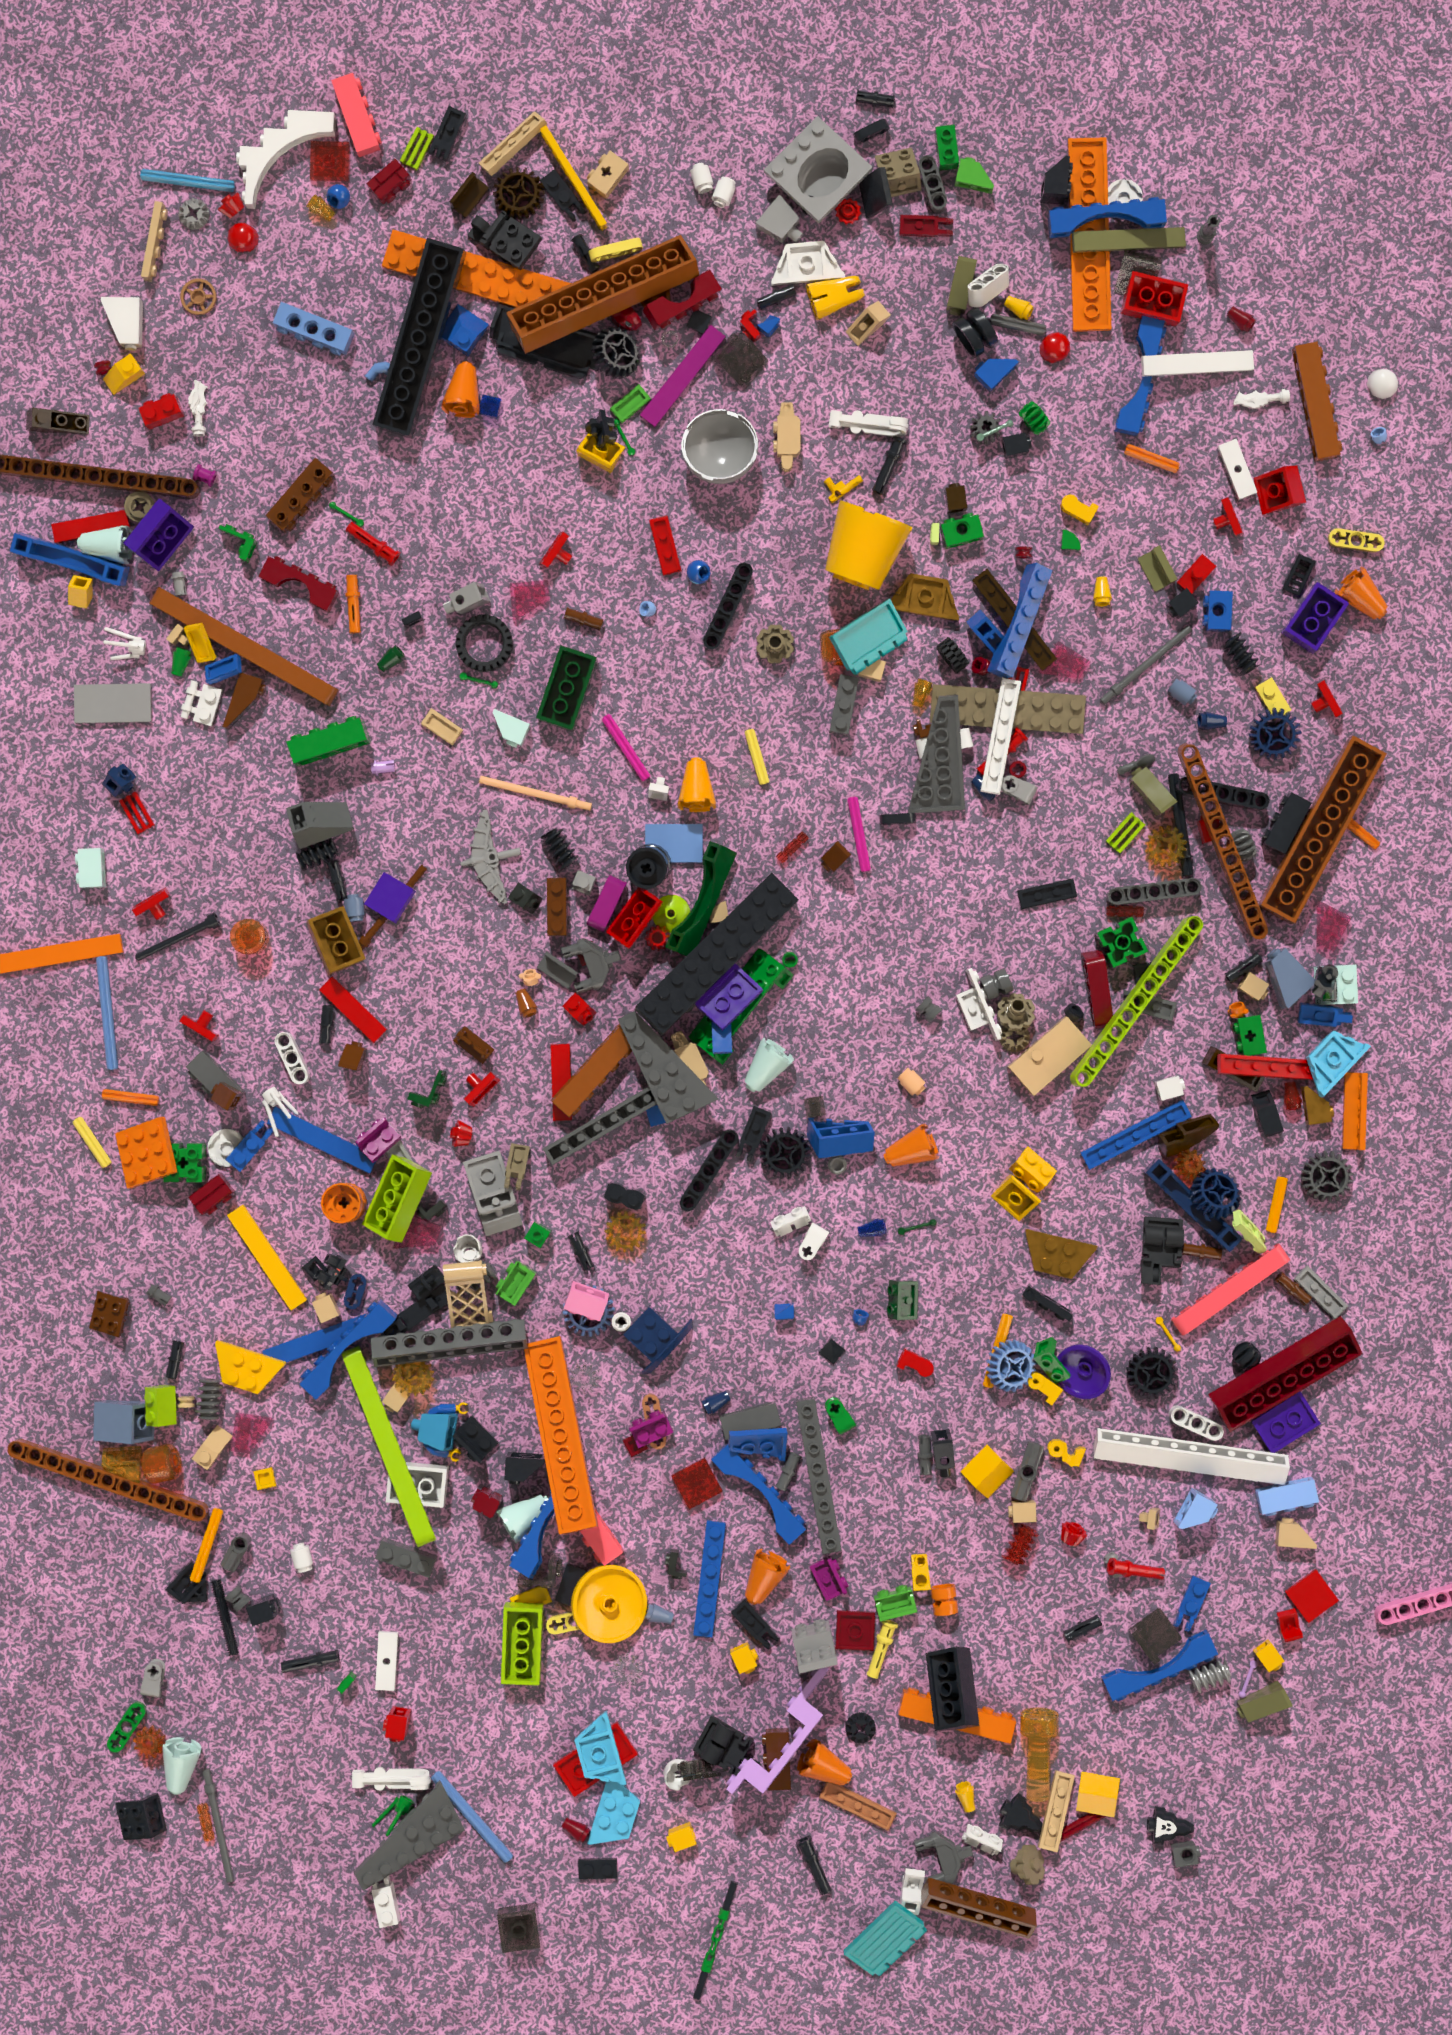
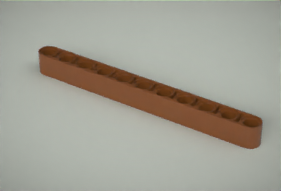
[149,587,339,707]
[1177,743,1268,940]
[7,1439,209,1522]

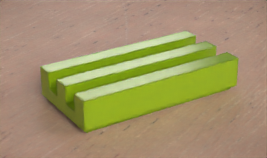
[400,127,434,170]
[1106,812,1146,854]

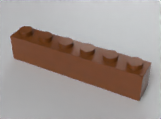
[1292,341,1342,462]
[551,1023,632,1117]

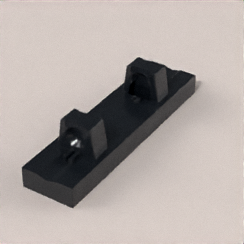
[384,1283,453,1336]

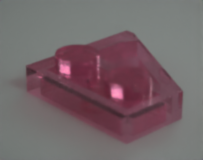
[1316,900,1352,952]
[393,1216,442,1249]
[230,1412,273,1454]

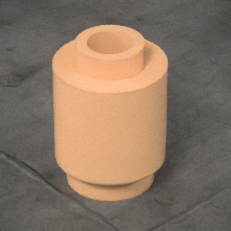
[897,1068,926,1096]

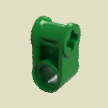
[825,1397,857,1436]

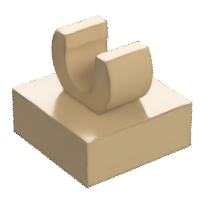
[166,624,189,646]
[1139,1508,1161,1530]

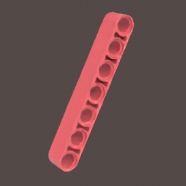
[1171,1243,1290,1336]

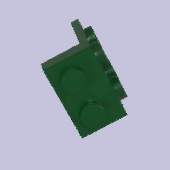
[407,1070,448,1108]

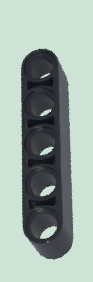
[703,562,753,652]
[1174,777,1270,811]
[680,1129,738,1211]

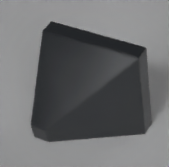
[301,1256,328,1285]
[819,1338,845,1365]

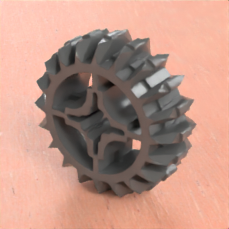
[1301,1151,1354,1203]

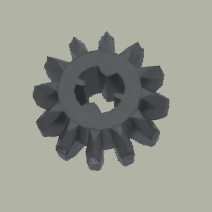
[969,411,1001,444]
[1231,828,1257,862]

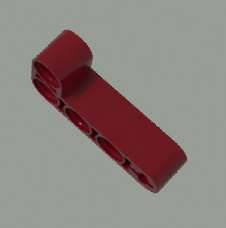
[1081,950,1113,1029]

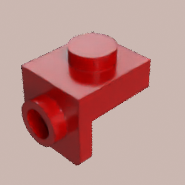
[740,309,760,343]
[563,992,596,1026]
[1277,1608,1303,1642]

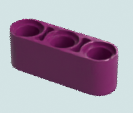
[586,875,627,933]

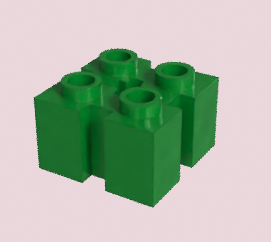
[1095,917,1149,968]
[163,1143,206,1182]

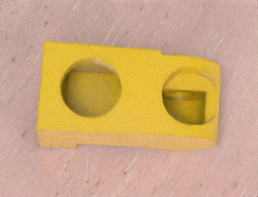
[1060,494,1099,525]
[1027,1372,1063,1405]
[911,1554,931,1591]

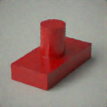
[1213,497,1244,537]
[539,531,572,568]
[1176,554,1216,594]
[1311,680,1343,717]
[132,887,170,920]
[179,1010,219,1041]
[464,1072,500,1107]

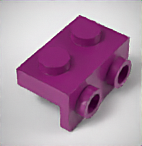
[809,1556,849,1601]

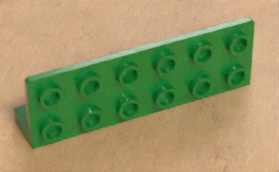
[689,948,794,1065]

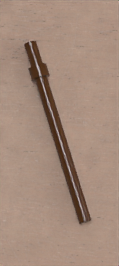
[358,864,427,951]

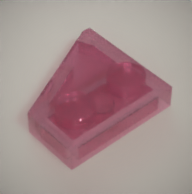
[510,580,550,621]
[1038,641,1090,678]

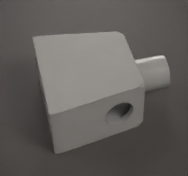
[756,195,803,243]
[443,582,491,614]

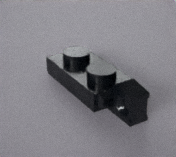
[1022,1285,1073,1322]

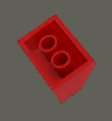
[1120,271,1189,327]
[606,887,663,949]

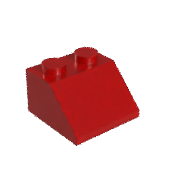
[1253,465,1307,515]

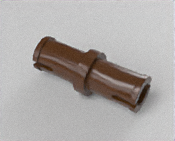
[563,607,604,631]
[1182,1243,1222,1261]
[1274,1272,1312,1306]

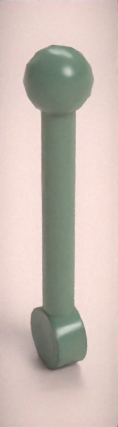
[976,420,1013,441]

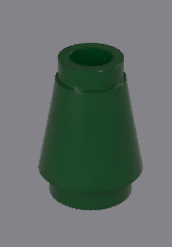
[377,645,405,672]

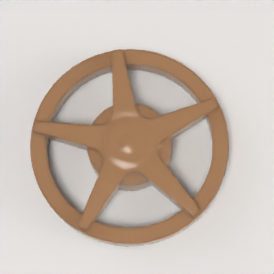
[180,278,217,315]

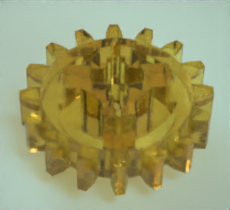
[1145,825,1187,867]
[604,1211,646,1253]
[392,1361,434,1397]

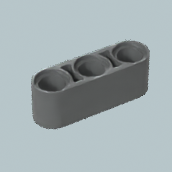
[918,155,947,214]

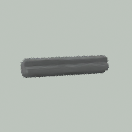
[990,314,1046,336]

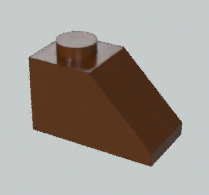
[821,841,851,873]
[338,1041,367,1071]
[211,1082,243,1111]

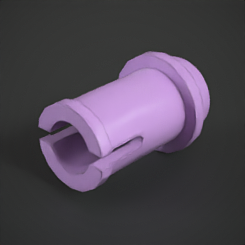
[371,760,395,776]

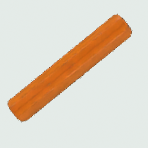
[1124,444,1180,473]
[1347,819,1380,849]
[102,1089,159,1106]

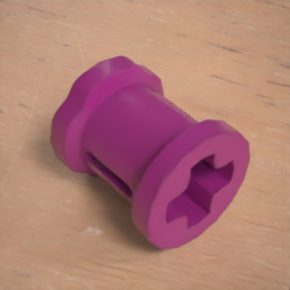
[192,464,217,487]

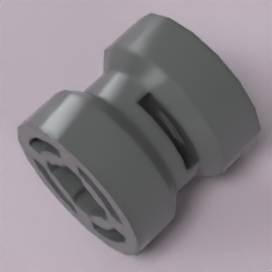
[915,996,942,1023]
[224,1585,251,1612]

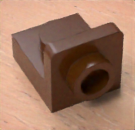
[913,719,931,739]

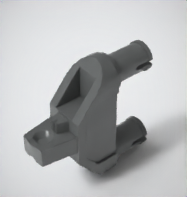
[561,938,621,994]
[914,1831,973,1884]

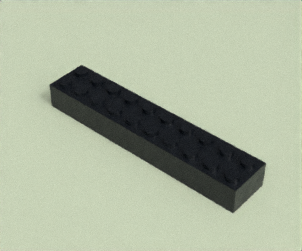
[372,238,467,439]
[634,873,799,1037]

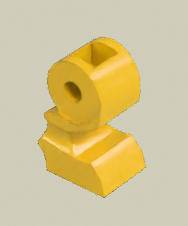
[1047,1439,1086,1467]

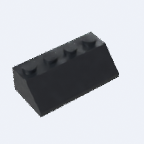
[926,1646,980,1731]

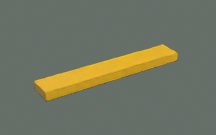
[540,125,608,231]
[227,1204,308,1310]

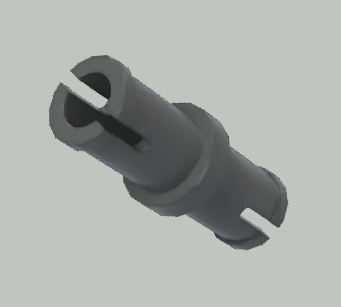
[917,1435,933,1475]
[775,1452,802,1492]

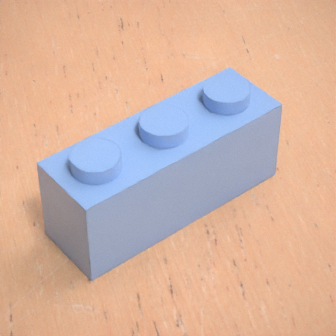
[1255,1477,1319,1516]

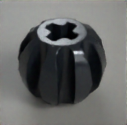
[1232,1341,1261,1370]

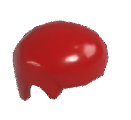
[227,223,259,253]
[1039,332,1070,363]

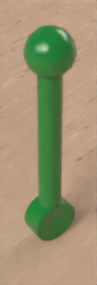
[614,419,635,456]
[329,502,364,527]
[459,672,498,689]

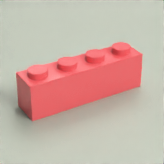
[331,73,382,157]
[577,1509,624,1566]

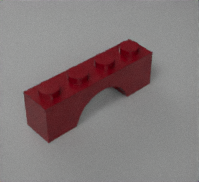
[643,269,722,331]
[258,556,339,613]

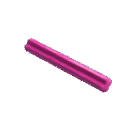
[602,714,650,781]
[847,796,871,872]

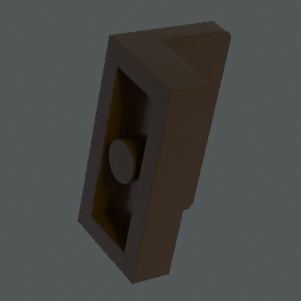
[449,172,490,219]

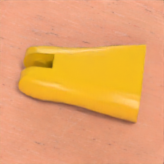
[806,276,865,320]

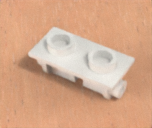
[770,1206,811,1237]
[962,1824,1003,1856]

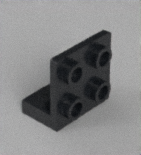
[452,1415,499,1463]
[115,1793,167,1840]

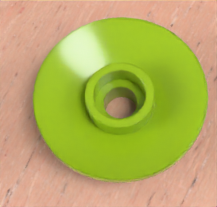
[653,895,690,933]

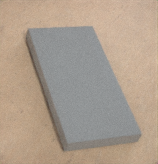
[74,683,152,724]

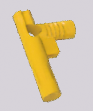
[824,475,863,504]

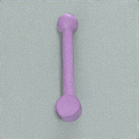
[1239,1660,1258,1699]

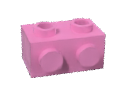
[564,1281,609,1321]

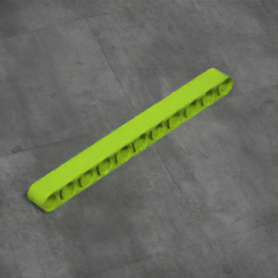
[1070,916,1203,1087]
[341,1346,436,1548]

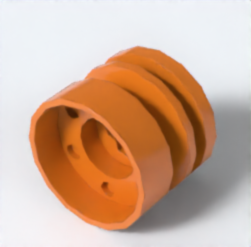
[321,1183,367,1224]

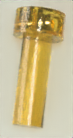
[1020,1707,1059,1802]

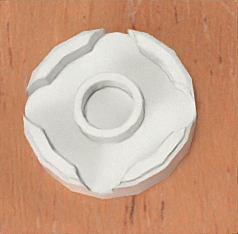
[1108,179,1143,205]
[208,1129,243,1167]

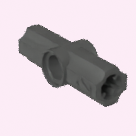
[1010,1441,1045,1501]

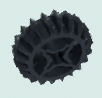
[590,326,642,379]
[760,1127,811,1179]
[1126,1347,1178,1399]

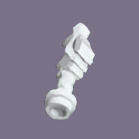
[188,380,208,437]
[1233,389,1290,410]

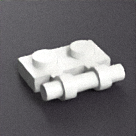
[180,680,223,727]

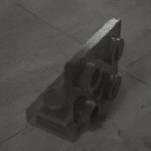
[1114,250,1162,295]
[1128,1607,1182,1665]

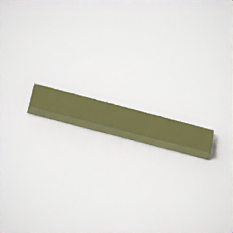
[1072,227,1186,253]

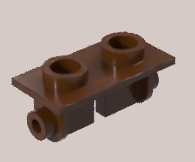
[453,1026,495,1064]

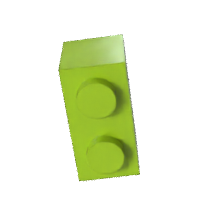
[144,1385,177,1427]

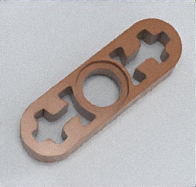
[642,1393,666,1449]

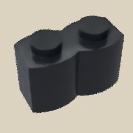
[604,1182,645,1210]

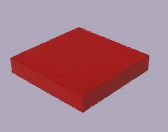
[1285,1569,1339,1623]

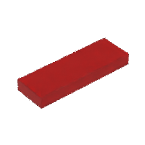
[649,515,682,576]

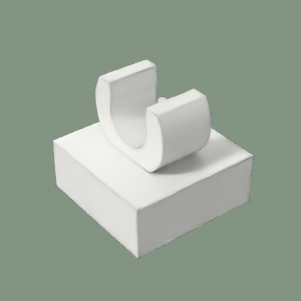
[648,777,669,801]

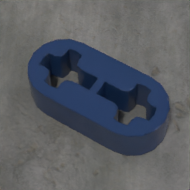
[344,1273,367,1309]

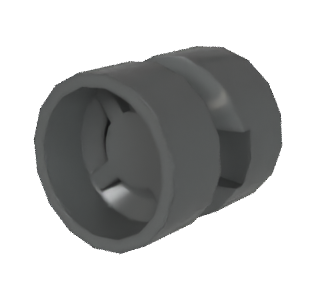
[979,968,1014,1001]

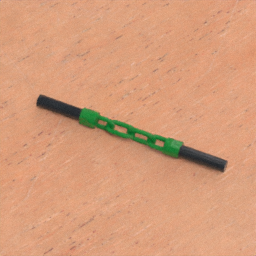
[693,1880,738,2000]

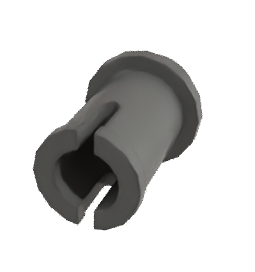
[146,1284,172,1307]

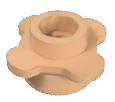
[519,969,541,986]

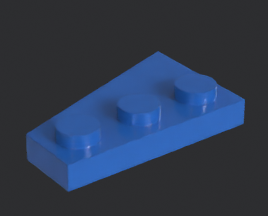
[728,1428,788,1461]

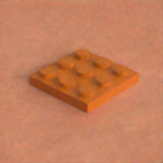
[115,1117,177,1189]

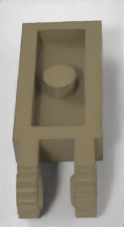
[504,1143,530,1191]

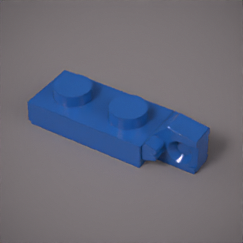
[1297,1003,1353,1027]

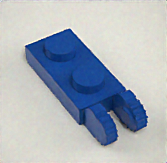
[225,1120,273,1172]
[1173,1575,1211,1632]

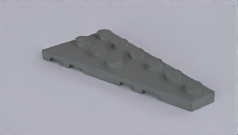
[907,695,965,813]
[618,1011,719,1124]
[353,1780,465,1891]

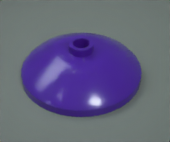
[1057,1344,1111,1399]

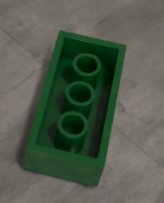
[536,645,598,733]

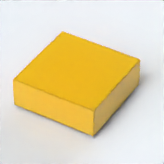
[253,1467,277,1490]

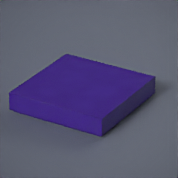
[364,872,416,924]

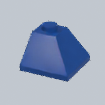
[442,304,489,357]

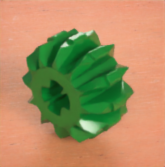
[1019,401,1050,435]

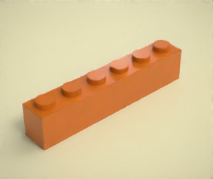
[898,1687,1016,1744]

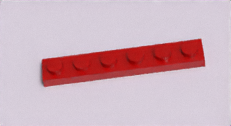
[1217,1054,1314,1081]

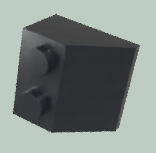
[504,1452,545,1484]

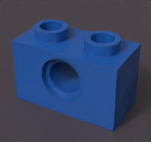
[1202,590,1233,632]

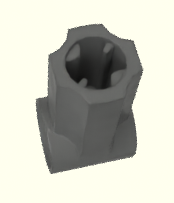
[220,1532,251,1572]

